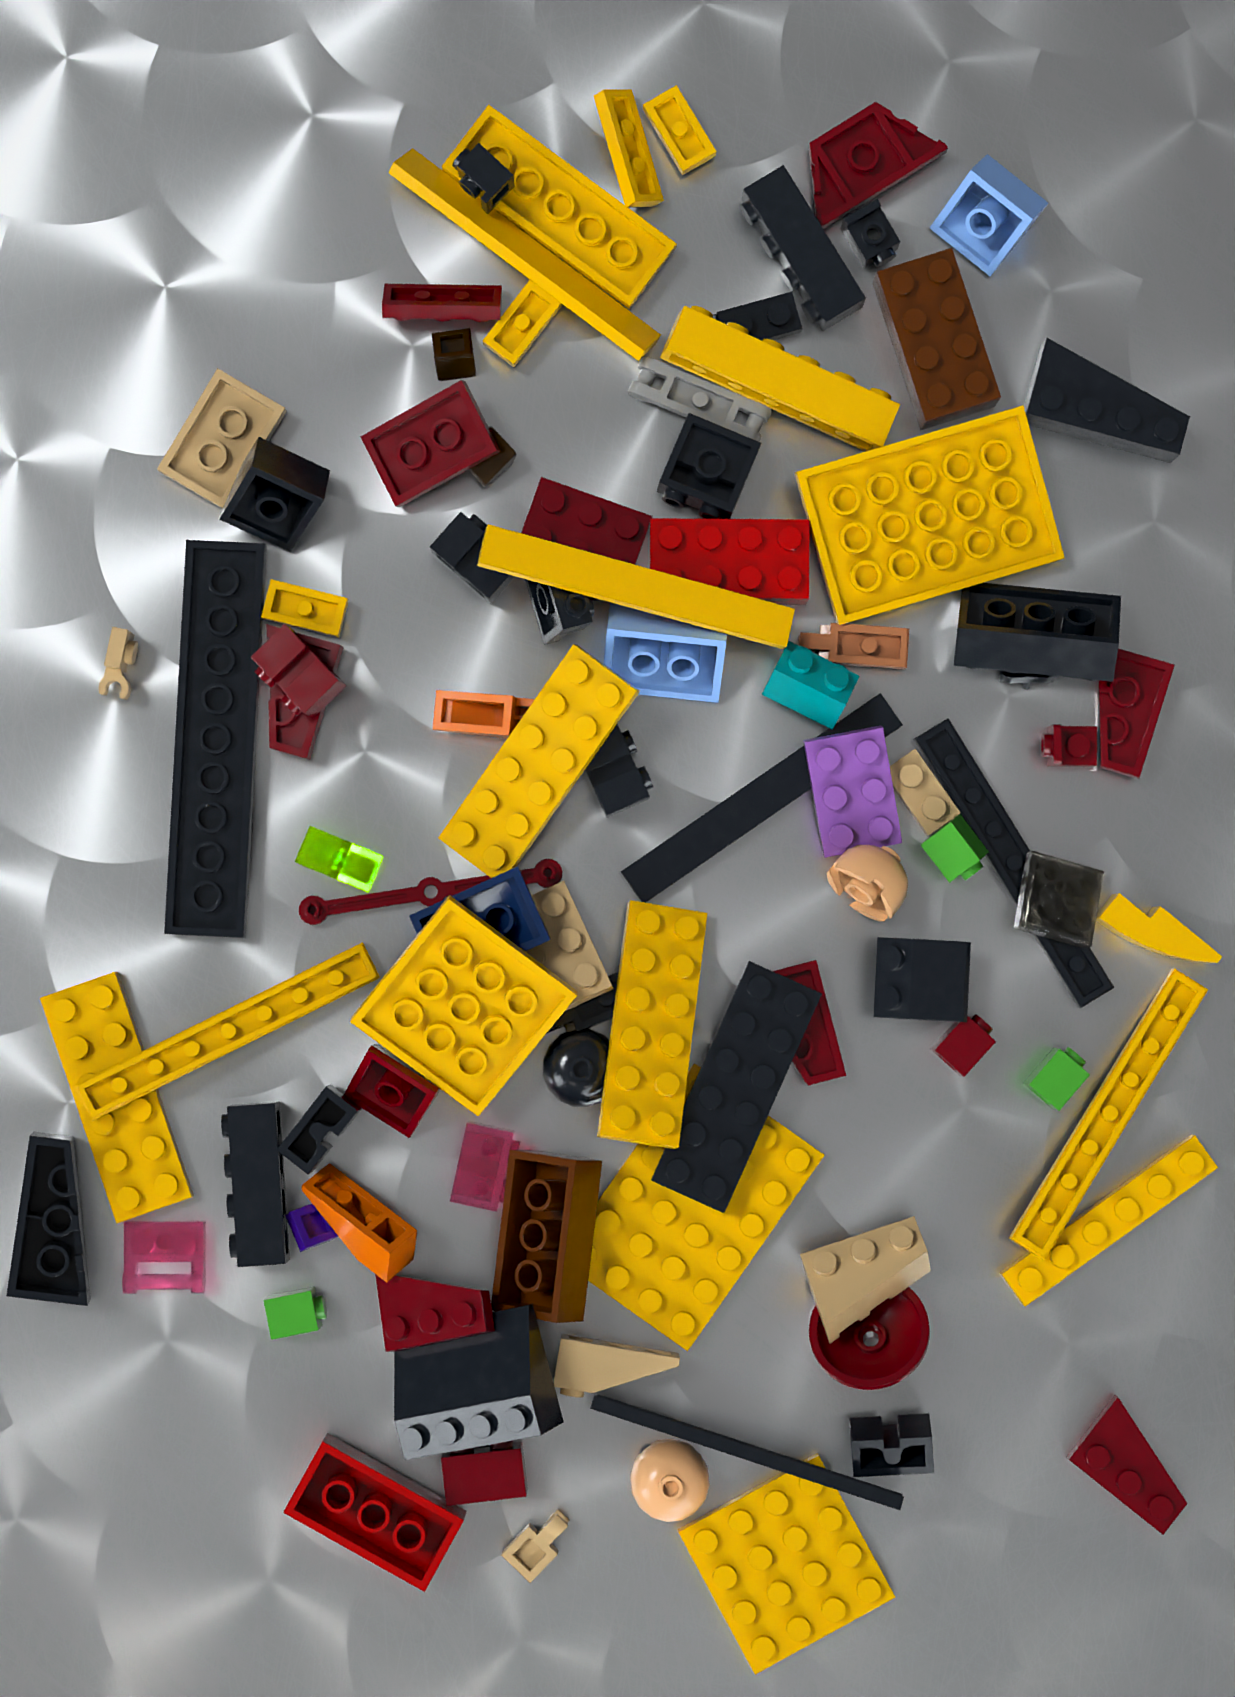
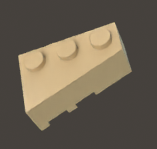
[800,1216,931,1343]

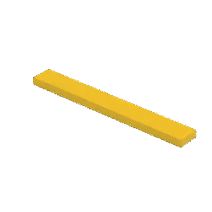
[389,148,661,361]
[477,524,795,649]
[74,942,380,1121]
[1009,968,1208,1260]

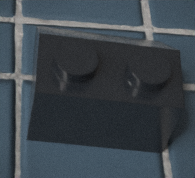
[219,437,330,552]
[873,937,971,1022]

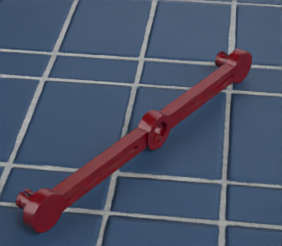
[299,859,563,925]

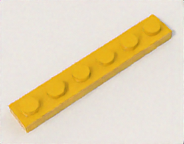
[1000,1134,1218,1307]

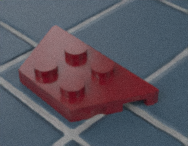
[808,102,948,229]

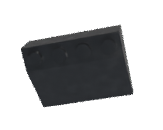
[394,1303,564,1460]

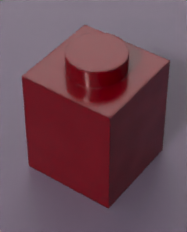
[930,1014,996,1077]

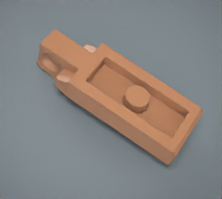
[798,623,909,669]

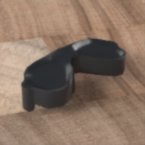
[999,670,1055,689]

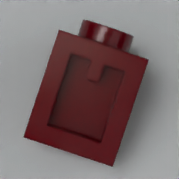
[1041,724,1097,767]

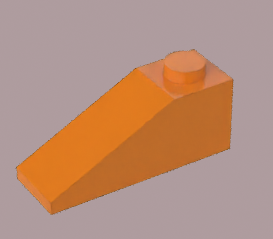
[302,1163,417,1283]

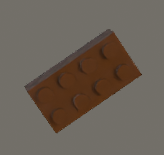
[872,248,1001,430]
[491,1149,602,1323]

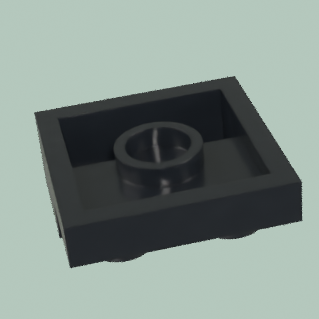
[657,413,762,519]
[525,545,594,645]

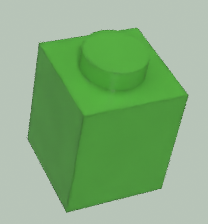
[921,814,989,883]
[1023,1047,1090,1111]
[263,1286,327,1340]

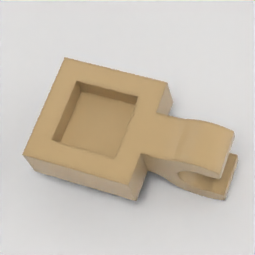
[99,627,138,700]
[501,1509,570,1583]

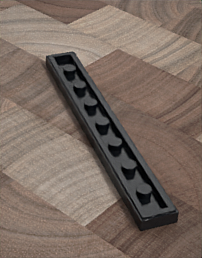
[621,693,903,903]
[913,718,1115,1008]
[590,1394,904,1510]

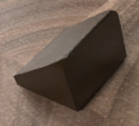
[432,328,476,381]
[468,426,517,487]

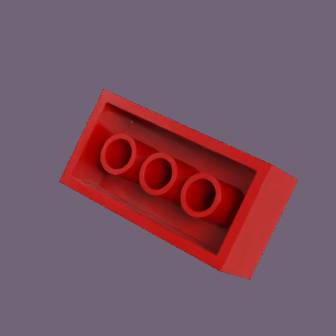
[649,518,810,605]
[283,1433,467,1592]

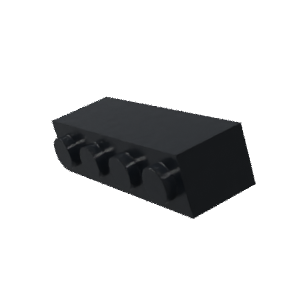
[740,165,866,331]
[221,1101,290,1267]

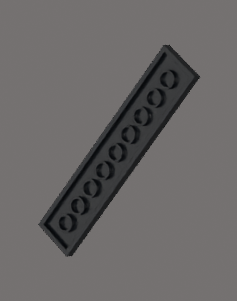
[164,540,267,938]

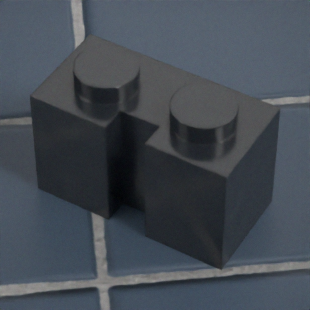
[430,512,515,604]
[585,724,654,818]
[277,1084,362,1175]
[849,1413,934,1477]

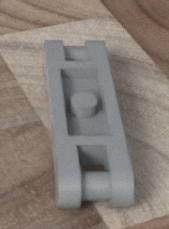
[627,356,772,442]

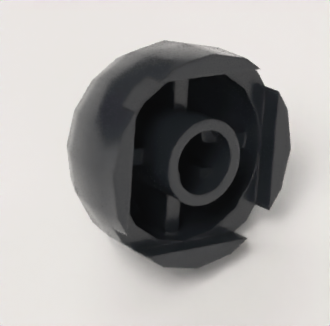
[543,1029,610,1107]

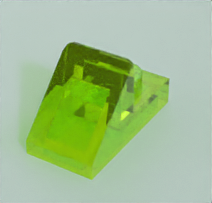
[295,826,384,893]

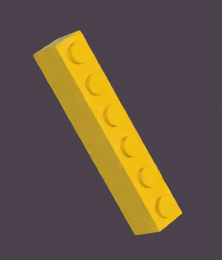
[660,306,900,452]

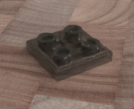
[1013,851,1104,949]

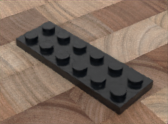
[651,961,822,1213]

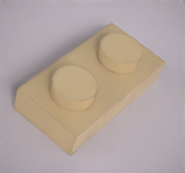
[890,749,961,836]

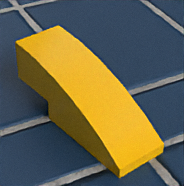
[1093,893,1222,963]

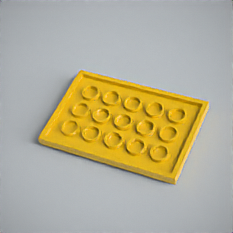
[794,405,1065,625]
[588,1063,824,1351]

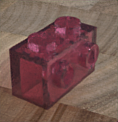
[450,1121,520,1212]

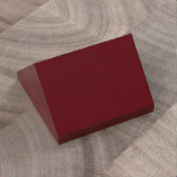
[344,1044,441,1138]

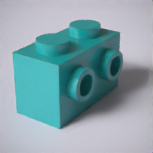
[762,641,860,730]

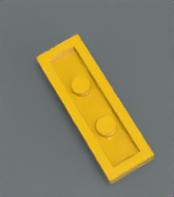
[594,89,664,208]

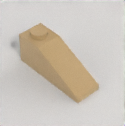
[553,1334,680,1397]

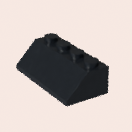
[954,583,1121,681]

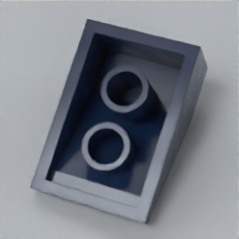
[409,866,551,951]

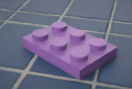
[803,725,902,858]

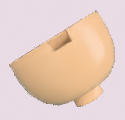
[827,845,908,922]
[630,1439,710,1522]

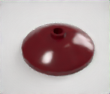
[809,1287,930,1390]

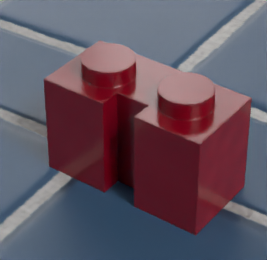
[251,624,347,718]
[441,1441,528,1506]

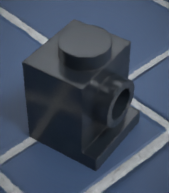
[452,143,515,214]
[840,199,901,269]

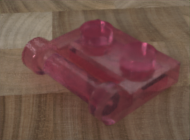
[122,1220,206,1294]

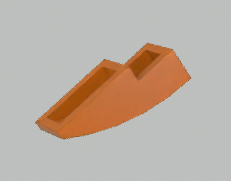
[432,690,535,739]

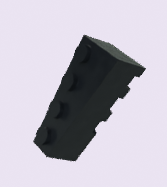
[1024,338,1190,463]
[6,1132,91,1306]

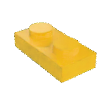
[643,85,717,176]
[483,280,562,367]
[261,579,349,638]

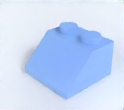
[930,154,1048,276]

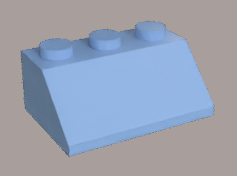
[604,602,727,703]

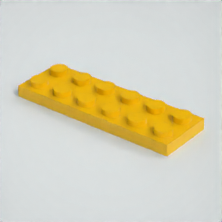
[442,105,677,309]
[438,644,640,878]
[597,900,708,1149]
[40,972,194,1224]

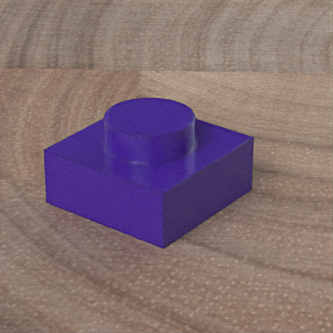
[285,1204,338,1252]

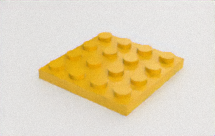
[350,895,577,1116]
[678,1453,895,1675]

